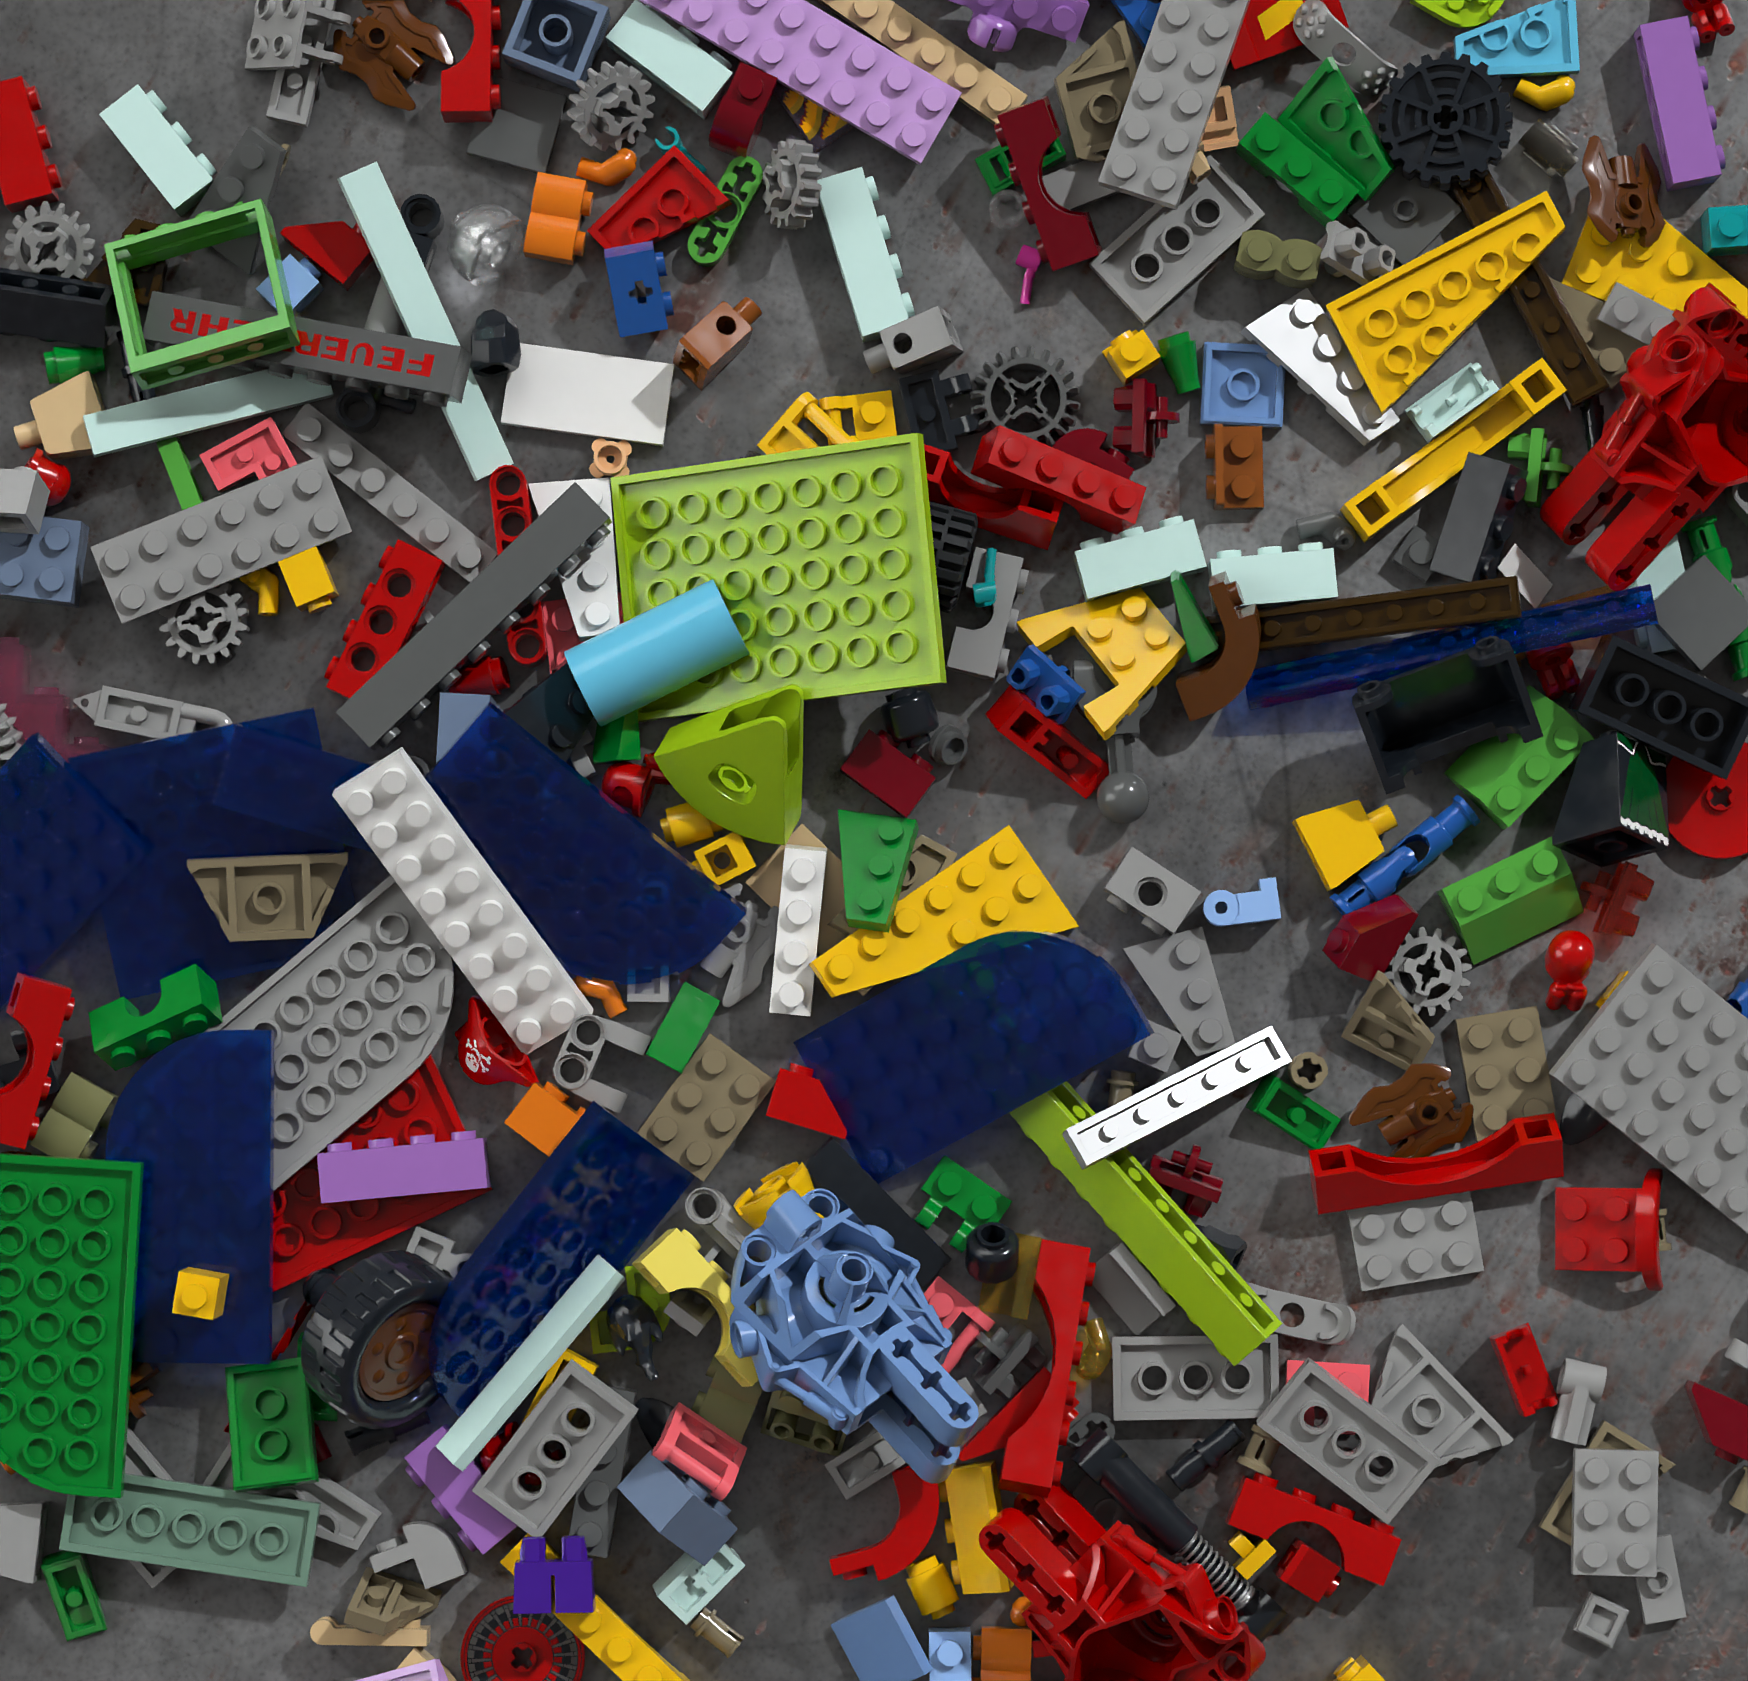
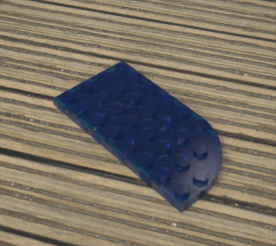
[425,701,747,985]
[793,930,1155,1184]
[105,1029,275,1364]
[428,1101,696,1417]

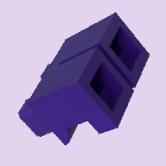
[513,1536,596,1614]

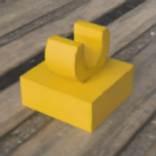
[1228,1531,1276,1580]

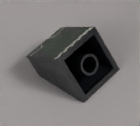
[1552,731,1669,868]

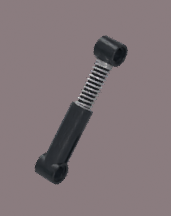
[1070,1427,1288,1643]

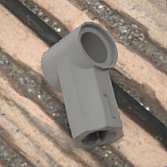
[685,1187,755,1261]
[1550,1358,1607,1446]

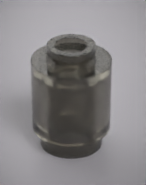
[1518,118,1580,178]

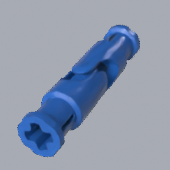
[1329,794,1480,916]

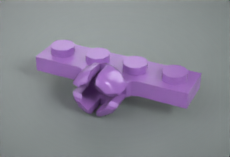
[948,0,1089,52]

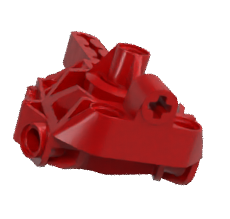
[1540,282,1748,591]
[978,1483,1266,1681]

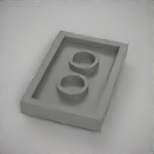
[1346,1191,1484,1291]
[1571,1448,1659,1577]

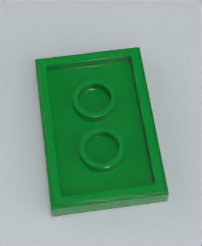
[225,1357,319,1493]

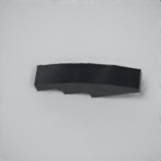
[804,1136,952,1288]

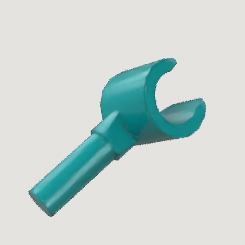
[655,126,707,174]
[972,548,997,607]

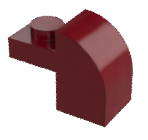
[709,62,778,158]
[1052,428,1135,480]

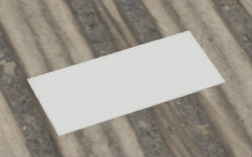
[1498,544,1553,609]

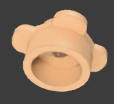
[589,438,632,478]

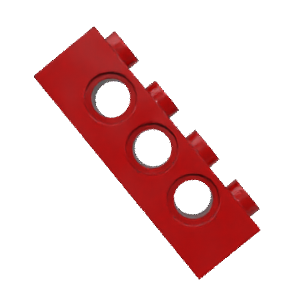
[324,539,446,699]

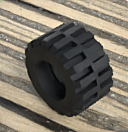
[929,501,978,613]

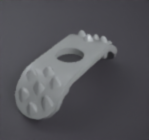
[1293,0,1398,96]
[1246,1282,1356,1346]

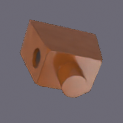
[673,297,762,391]

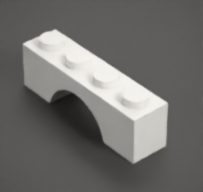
[769,844,827,1016]

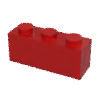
[0,76,62,213]

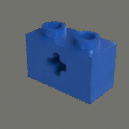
[604,241,674,337]

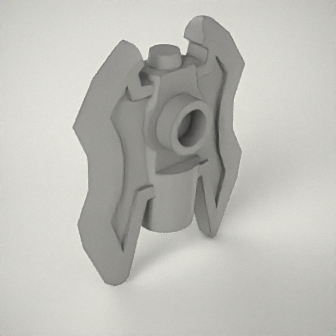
[671,882,779,1007]

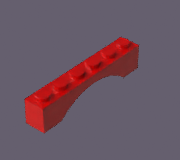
[1308,1112,1564,1215]
[998,1239,1096,1498]

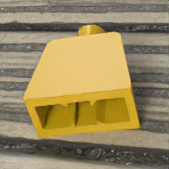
[1292,799,1398,892]

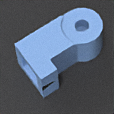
[1202,877,1281,927]

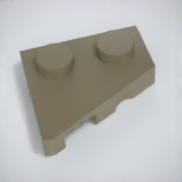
[1341,970,1435,1071]
[343,1567,442,1636]

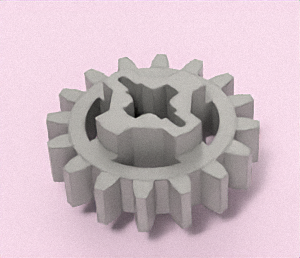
[567,61,655,151]
[762,139,822,230]
[4,201,95,279]
[159,583,249,666]
[1384,927,1472,1017]

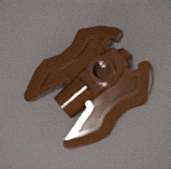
[333,0,455,111]
[1582,135,1666,248]
[1349,1063,1474,1158]

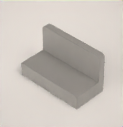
[1093,1242,1176,1335]

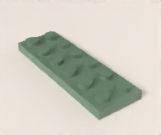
[59,1473,321,1587]

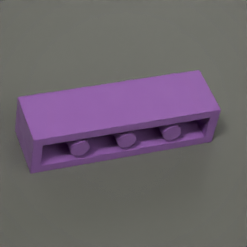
[1633,15,1725,192]
[317,1130,491,1203]

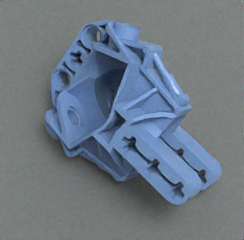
[729,1189,979,1484]

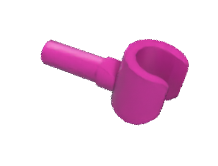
[1015,245,1041,305]

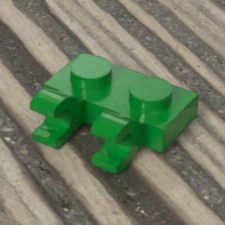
[914,1155,1012,1253]

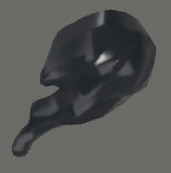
[606,1295,663,1381]

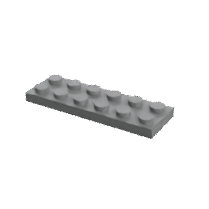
[1098,0,1250,210]
[90,455,352,624]

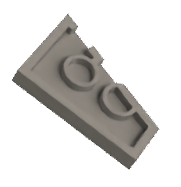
[1122,927,1236,1057]

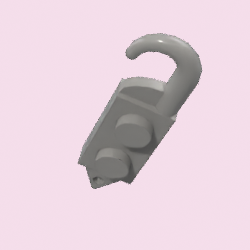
[73,685,235,758]

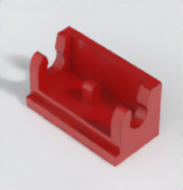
[1489,1323,1558,1417]

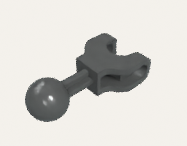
[1073,659,1157,824]

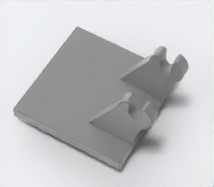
[244,0,351,71]

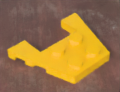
[1017,587,1187,740]

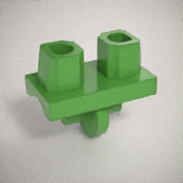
[1508,428,1573,508]

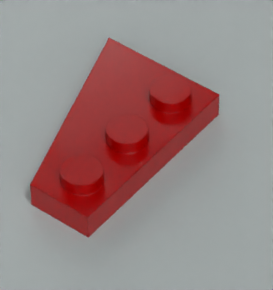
[587,145,732,249]

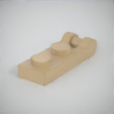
[310,1616,431,1646]

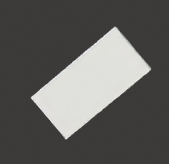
[501,343,675,447]

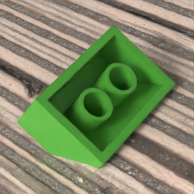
[1444,685,1594,830]
[1436,836,1584,966]

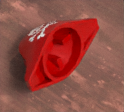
[455,995,539,1087]

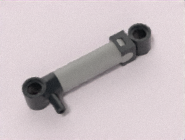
[335,194,444,434]

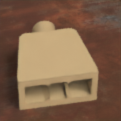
[14,371,106,460]

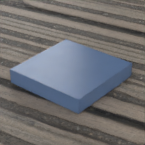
[1200,342,1285,429]
[831,1595,933,1681]

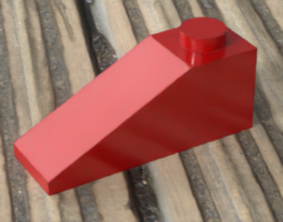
[985,684,1109,799]
[958,1365,1080,1462]

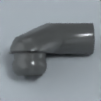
[1296,512,1356,550]

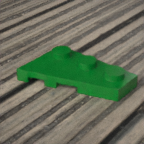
[1277,57,1396,201]
[838,809,919,933]

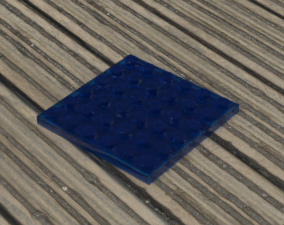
[68,706,356,999]

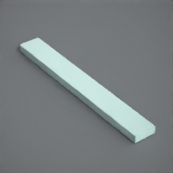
[337,161,514,481]

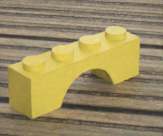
[632,1228,759,1387]

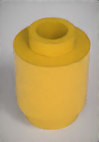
[660,802,723,848]
[905,1554,960,1620]

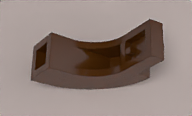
[1175,571,1261,722]

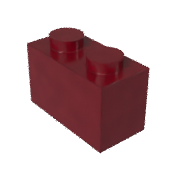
[840,729,936,818]

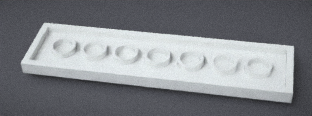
[332,747,594,1055]

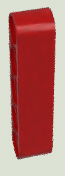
[489,465,548,668]

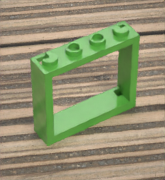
[104,199,301,390]

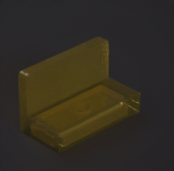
[978,1233,1042,1320]

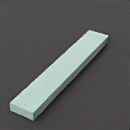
[83,369,334,457]
[436,1255,626,1472]

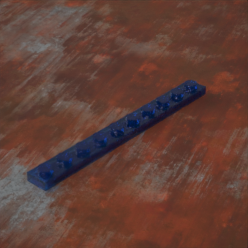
[1245,584,1658,711]

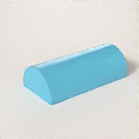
[564,579,749,727]

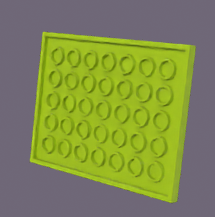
[610,433,947,722]

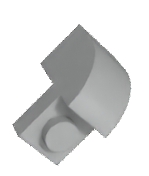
[663,1243,735,1337]
[369,1521,468,1589]

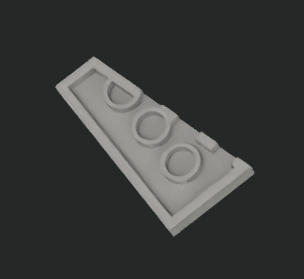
[203,1442,382,1550]

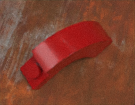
[829,1466,939,1581]

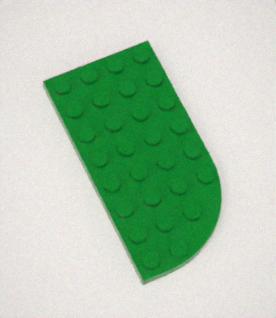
[0,1153,144,1498]

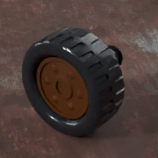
[301,1250,474,1429]

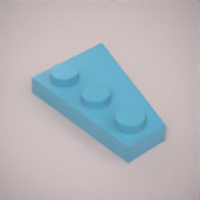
[1453,0,1580,78]

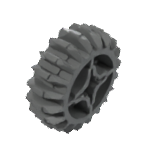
[970,345,1081,447]

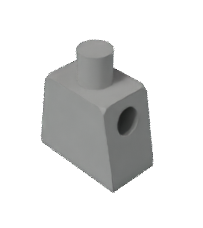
[863,306,964,375]
[0,1501,49,1584]

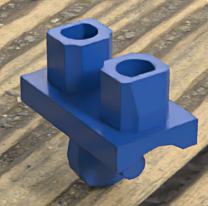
[1006,644,1086,725]

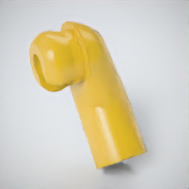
[1513,75,1576,111]

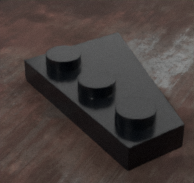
[496,659,594,766]

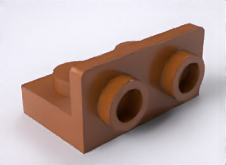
[1205,424,1264,510]

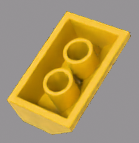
[938,1459,1014,1594]

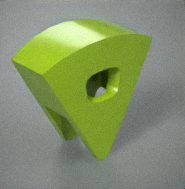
[653,684,804,845]

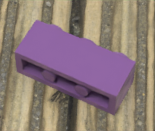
[404,1424,518,1554]

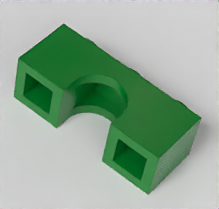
[1235,112,1360,228]
[88,964,223,1071]

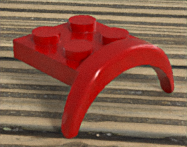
[1555,1168,1663,1291]

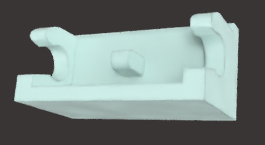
[1404,362,1500,443]
[652,1544,745,1625]

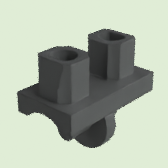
[970,1320,1048,1400]

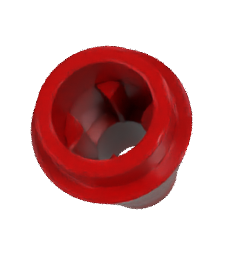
[448,655,510,695]

